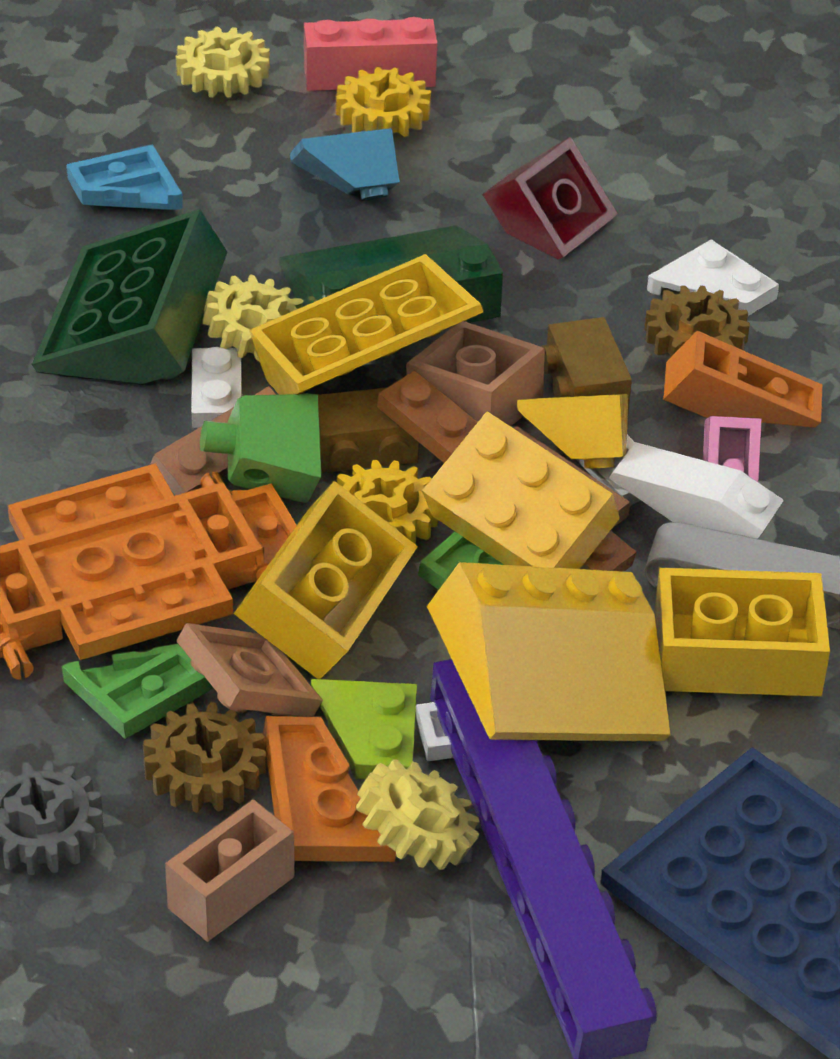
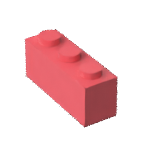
[304,17,437,91]

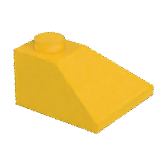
[517,394,628,468]

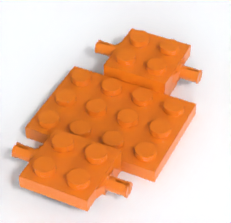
[0,463,297,680]

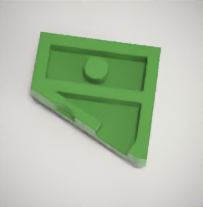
[62,644,213,739]

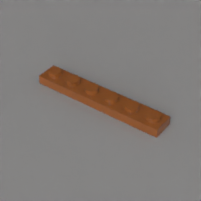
[377,370,637,572]

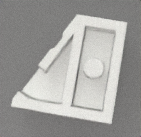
[647,240,779,316]

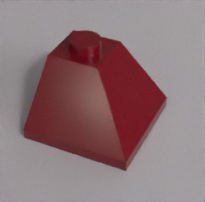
[482,137,618,260]

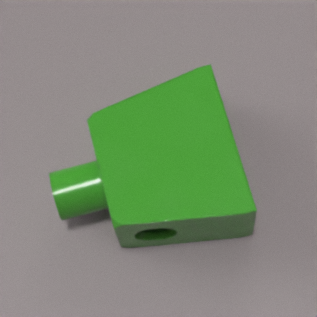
[200,394,321,503]

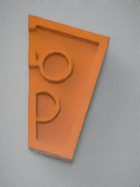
[263,716,396,862]

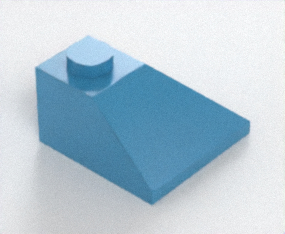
[290,128,400,200]

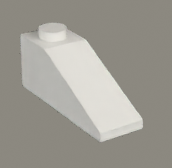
[609,442,784,539]

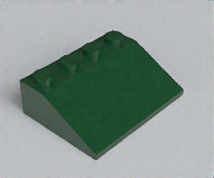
[32,209,228,384]
[279,225,503,326]

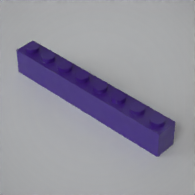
[430,659,657,1059]

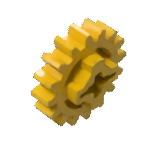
[336,67,431,137]
[337,460,439,544]

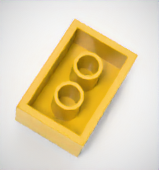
[422,411,620,569]
[234,481,418,679]
[654,568,830,697]

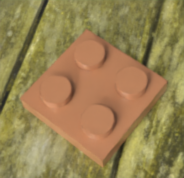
[176,623,323,717]

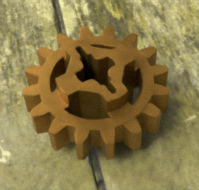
[644,285,750,358]
[143,702,266,812]

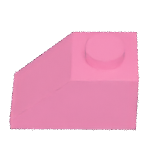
[703,416,761,482]

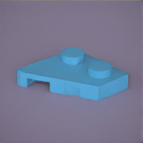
[67,144,183,210]

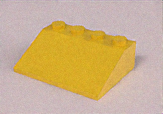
[249,254,483,395]
[427,562,670,741]

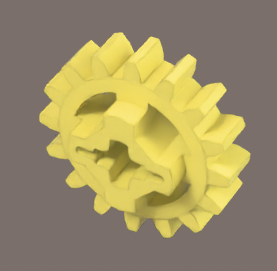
[176,27,270,98]
[202,275,303,362]
[356,759,479,870]

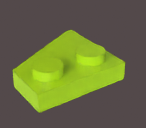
[311,679,417,779]

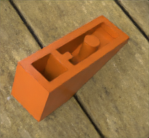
[663,331,823,428]

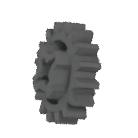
[0,761,104,875]

